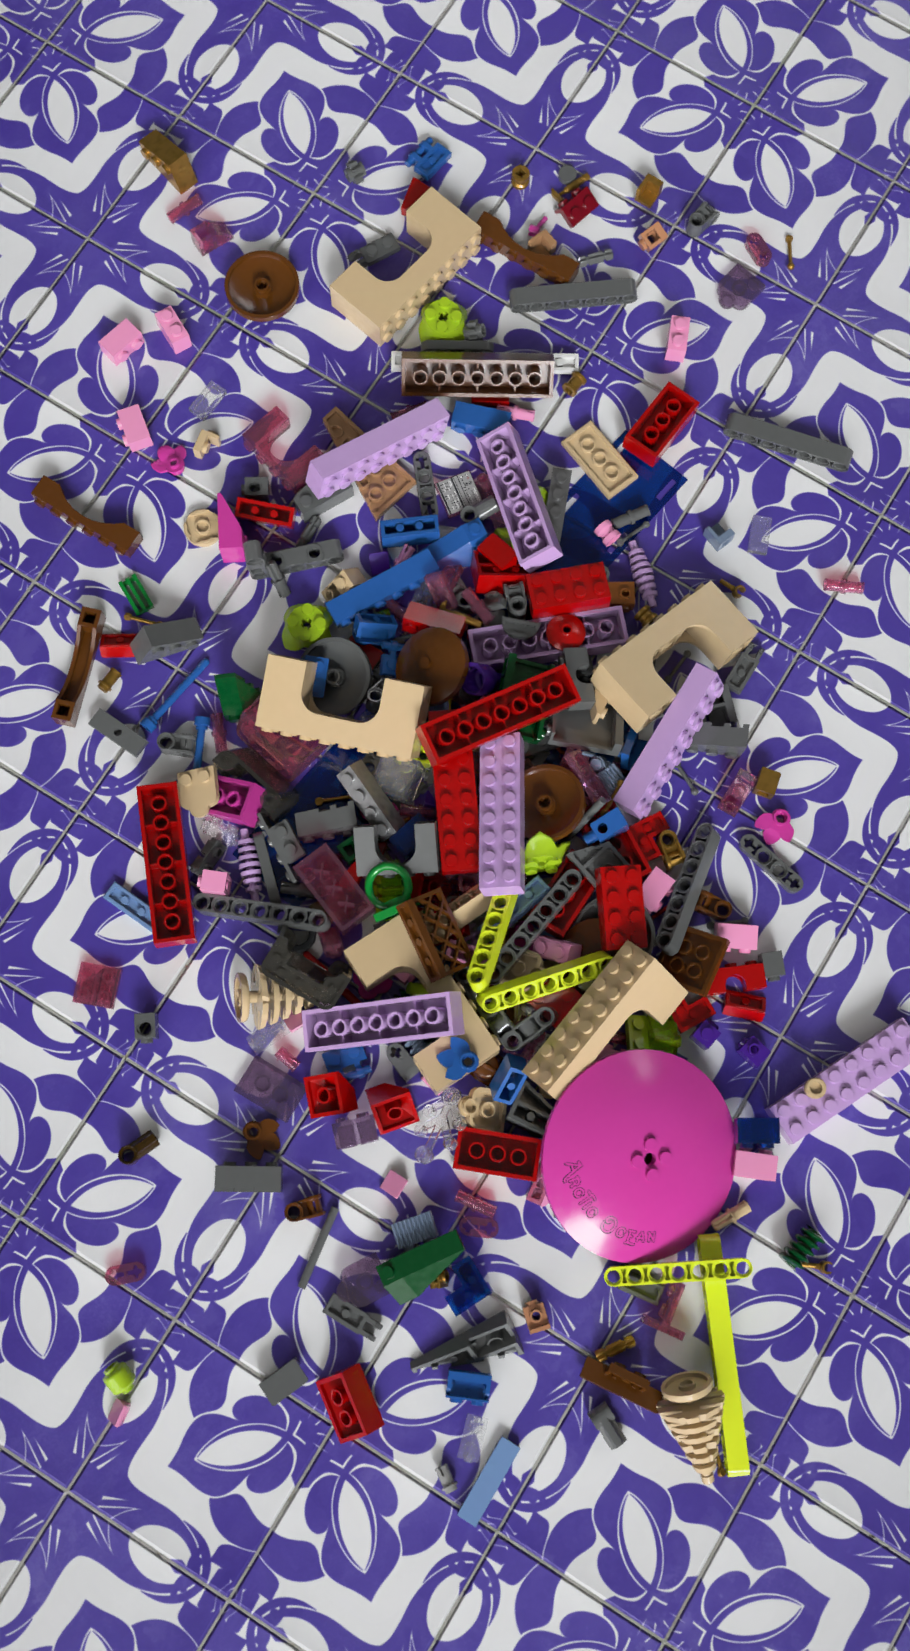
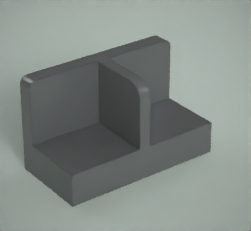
[707,684,738,727]
[259,1357,308,1406]

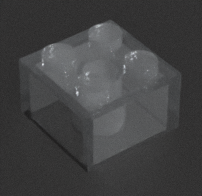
[373,756,425,805]

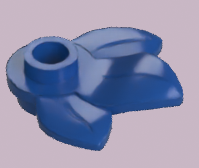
[436,1037,479,1080]

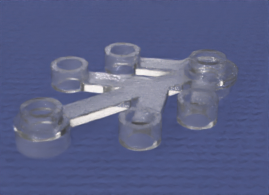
[414,1087,466,1164]

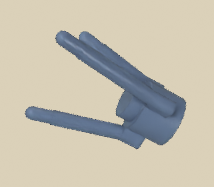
[580,751,611,785]

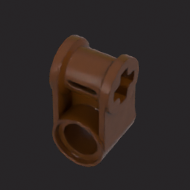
[694,889,733,922]
[284,1194,326,1222]

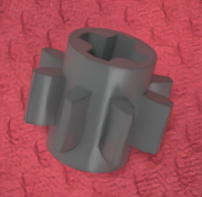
[344,160,366,185]
[463,319,486,341]

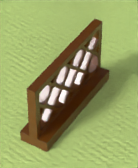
[396,887,472,983]

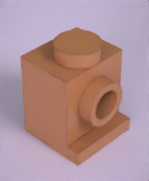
[638,221,669,253]
[522,1299,551,1334]

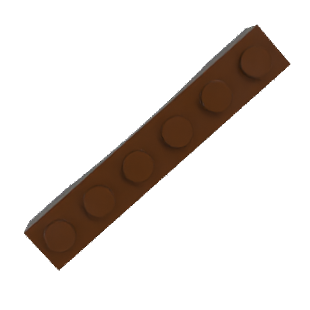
[476,211,580,284]
[31,475,143,558]
[51,606,106,728]

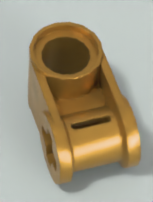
[656,830,686,870]

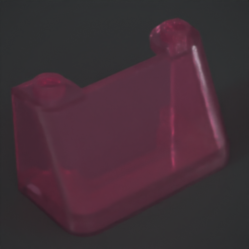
[236,699,329,782]

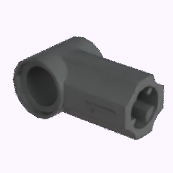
[460,495,500,523]
[587,1401,627,1450]

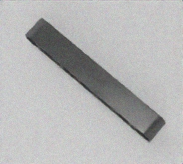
[509,278,638,313]
[723,413,853,472]
[655,822,721,956]
[490,869,582,985]
[192,893,331,932]

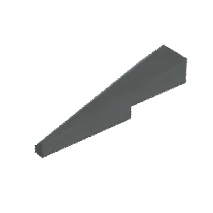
[410,1310,524,1373]

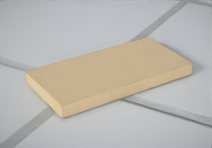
[561,420,638,500]

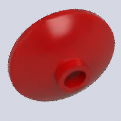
[546,614,586,651]

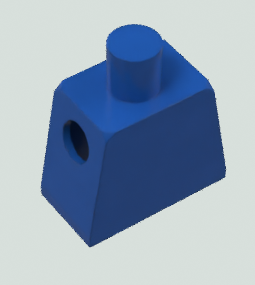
[582,807,629,846]

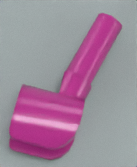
[528,216,548,237]

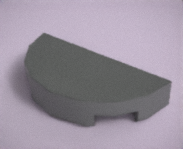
[474,591,507,615]
[502,616,541,640]

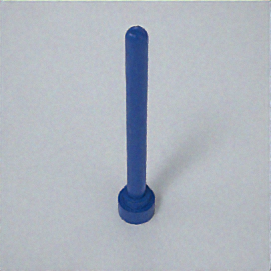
[140,658,210,733]
[193,716,211,769]

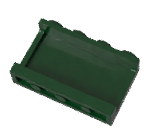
[498,652,555,744]

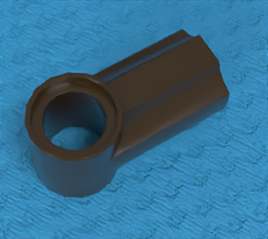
[118,1130,161,1166]

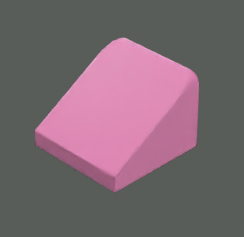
[284,1009,303,1033]
[380,1170,408,1199]
[108,1398,131,1428]

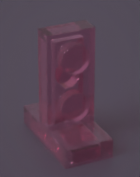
[424,564,463,610]
[640,1283,686,1341]

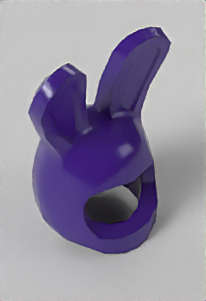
[462,662,501,697]

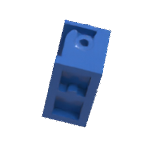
[352,613,398,646]
[446,1368,492,1406]

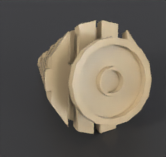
[234,964,339,1030]
[656,1370,725,1485]

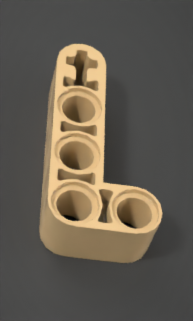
[420,883,492,944]

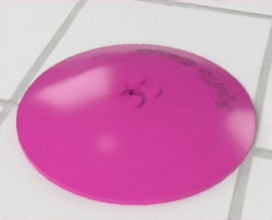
[541,1049,736,1263]

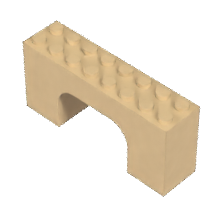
[330,187,481,347]
[589,581,759,733]
[255,654,433,762]
[344,915,501,1095]
[522,940,688,1100]

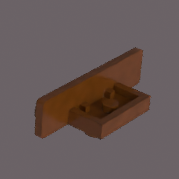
[579,1357,664,1414]

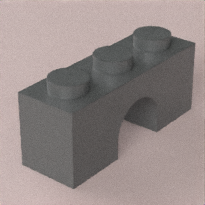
[558,647,596,711]

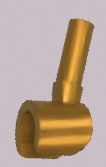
[719,579,746,599]
[801,1261,833,1274]

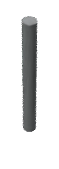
[558,797,607,844]
[298,1206,339,1289]

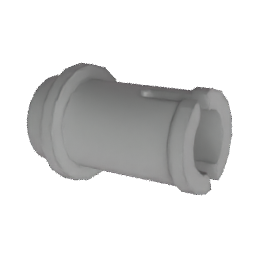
[435,1463,458,1494]

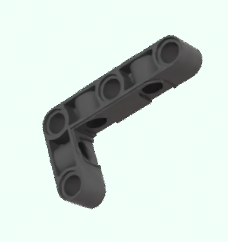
[243,539,344,580]
[454,966,558,1051]

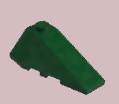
[214,673,262,723]
[376,1229,465,1305]

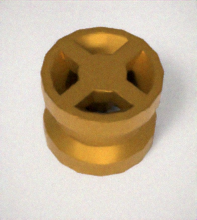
[511,165,530,190]
[634,604,658,627]

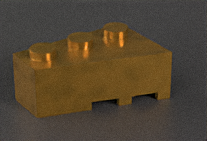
[138,129,198,195]

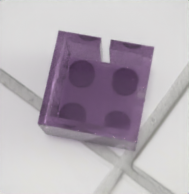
[331,1112,380,1150]

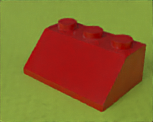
[316,1363,385,1444]

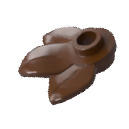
[243,1119,281,1160]

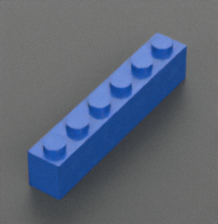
[325,548,439,628]

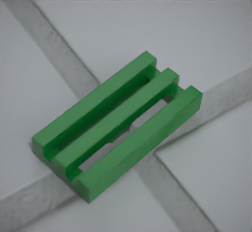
[118,574,155,617]

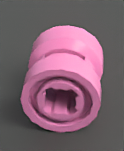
[594,519,621,547]

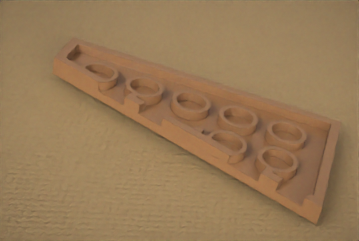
[322,407,416,521]

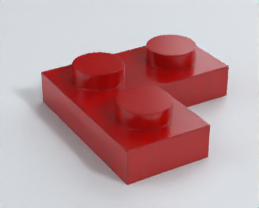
[629,811,670,862]
[670,997,716,1034]

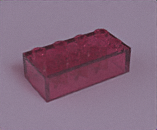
[293,843,376,936]

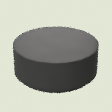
[558,165,577,185]

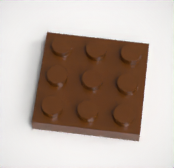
[657,926,730,997]

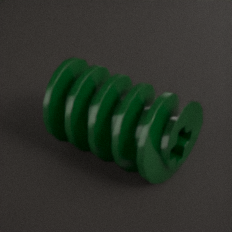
[779,1224,826,1271]

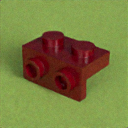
[554,186,599,228]

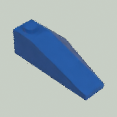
[411,518,488,572]

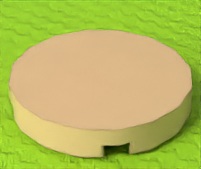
[183,509,219,547]

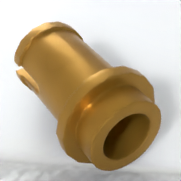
[97,668,122,693]

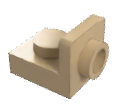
[193,429,221,459]

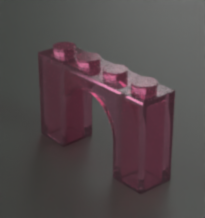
[242,406,324,494]

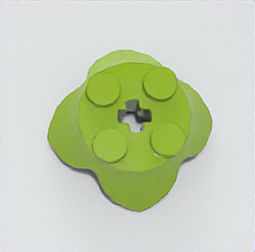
[419,297,468,343]
[282,603,333,651]
[525,832,571,875]

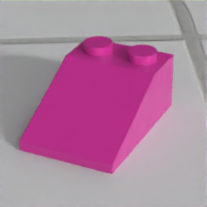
[217,493,248,563]
[207,775,268,828]

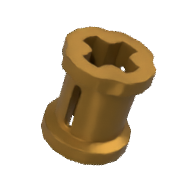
[562,371,587,397]

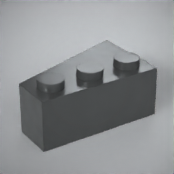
[293,483,354,523]
[130,617,204,665]
[686,722,750,759]
[295,800,357,843]
[505,1080,553,1140]
[214,1162,283,1192]

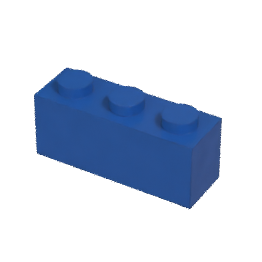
[451,401,512,437]
[380,514,440,549]

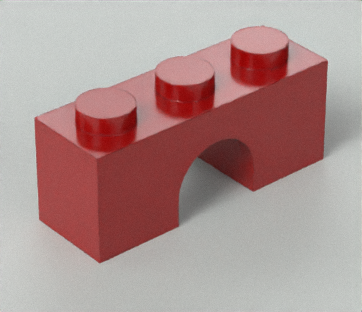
[707,960,767,996]

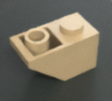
[321,567,366,602]

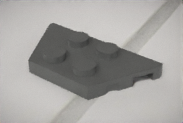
[566,842,630,889]

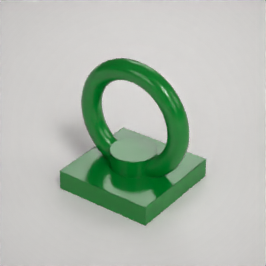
[365,862,422,922]

